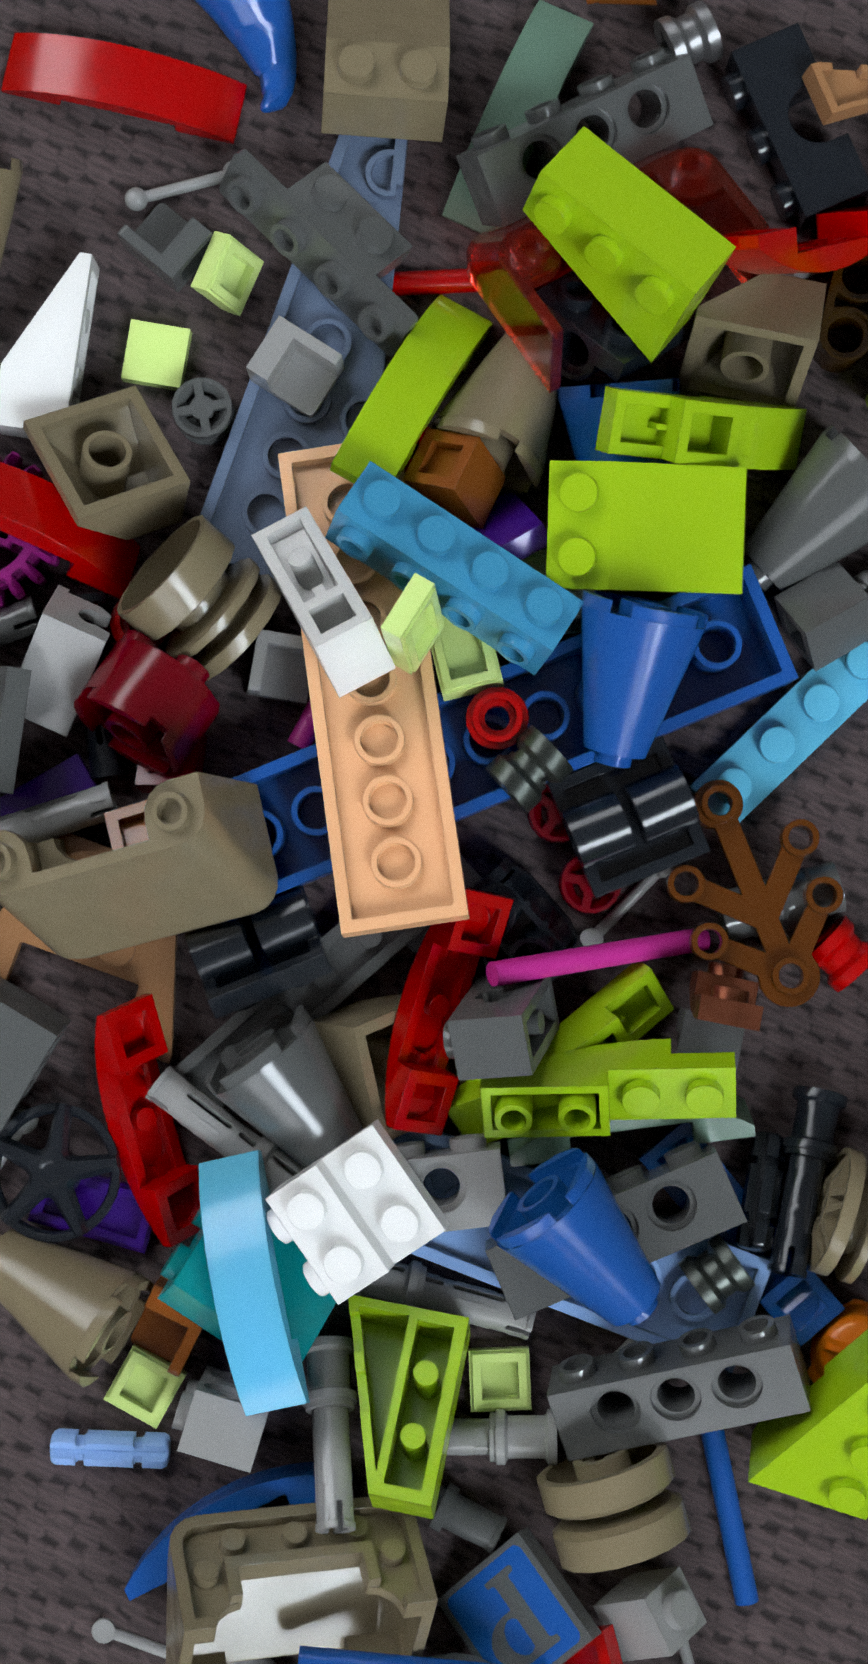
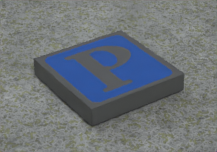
[437,1527,602,1664]

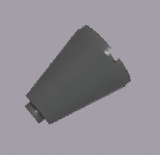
[744,424,868,592]
[205,1005,363,1168]

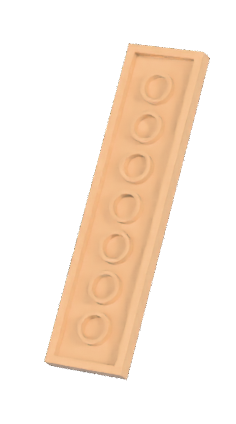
[278,443,470,938]

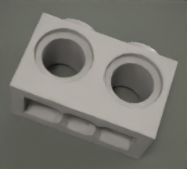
[172,1365,269,1473]

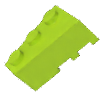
[522,126,736,363]
[348,1295,471,1520]
[748,1329,868,1520]

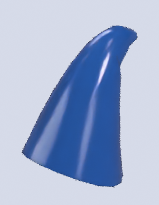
[194,0,297,113]

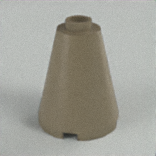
[430,318,562,494]
[0,1229,153,1387]

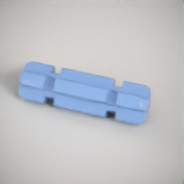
[49,1428,171,1469]

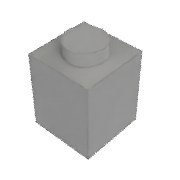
[593,1566,707,1662]

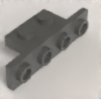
[219,149,418,356]

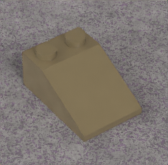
[321,0,450,142]

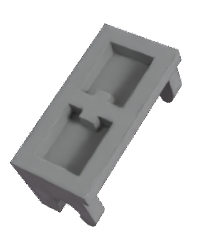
[21,585,111,737]

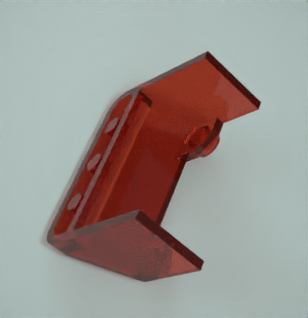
[466,147,769,393]

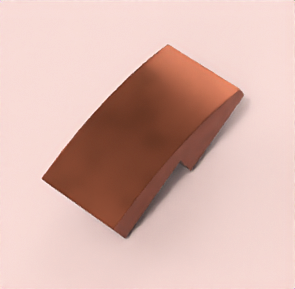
[689,962,764,1031]

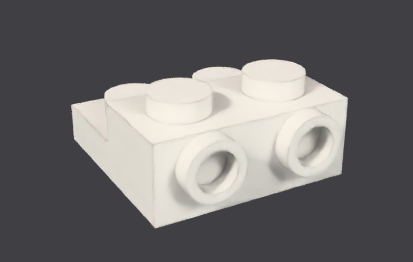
[265,1119,450,1305]

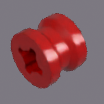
[811,916,868,992]

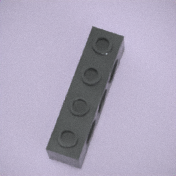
[456,48,714,227]
[485,1141,747,1321]
[547,1314,811,1461]

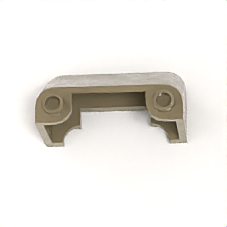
[0,771,278,959]
[166,1497,438,1664]

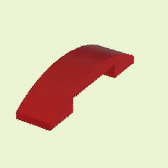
[1,33,247,144]
[722,205,868,274]
[0,462,140,599]
[385,887,514,1136]
[95,994,200,1247]

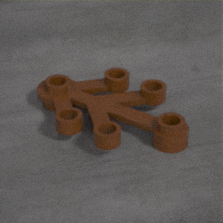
[666,780,843,1007]

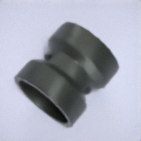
[485,725,573,813]

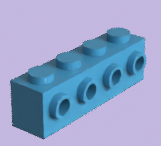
[325,461,584,676]

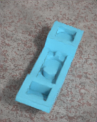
[199,1150,310,1416]

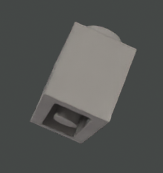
[395,1133,506,1232]

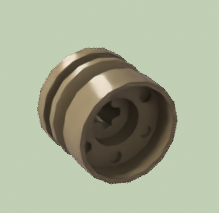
[117,515,282,681]
[807,1147,868,1284]

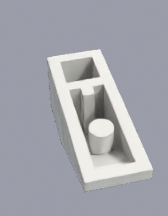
[0,252,100,439]
[251,507,396,698]

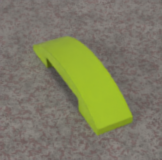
[330,295,493,484]

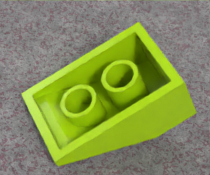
[546,460,747,594]

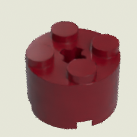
[74,630,220,774]

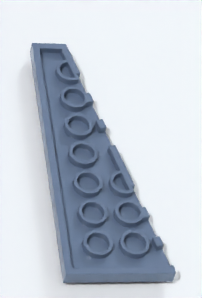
[200,135,408,578]

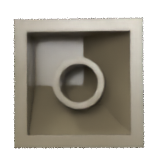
[677,274,827,407]
[23,386,190,540]
[313,993,466,1139]

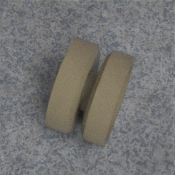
[536,1442,692,1573]

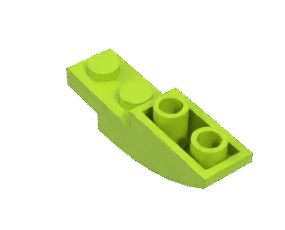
[595,386,807,470]
[448,962,674,1143]
[480,1038,736,1138]

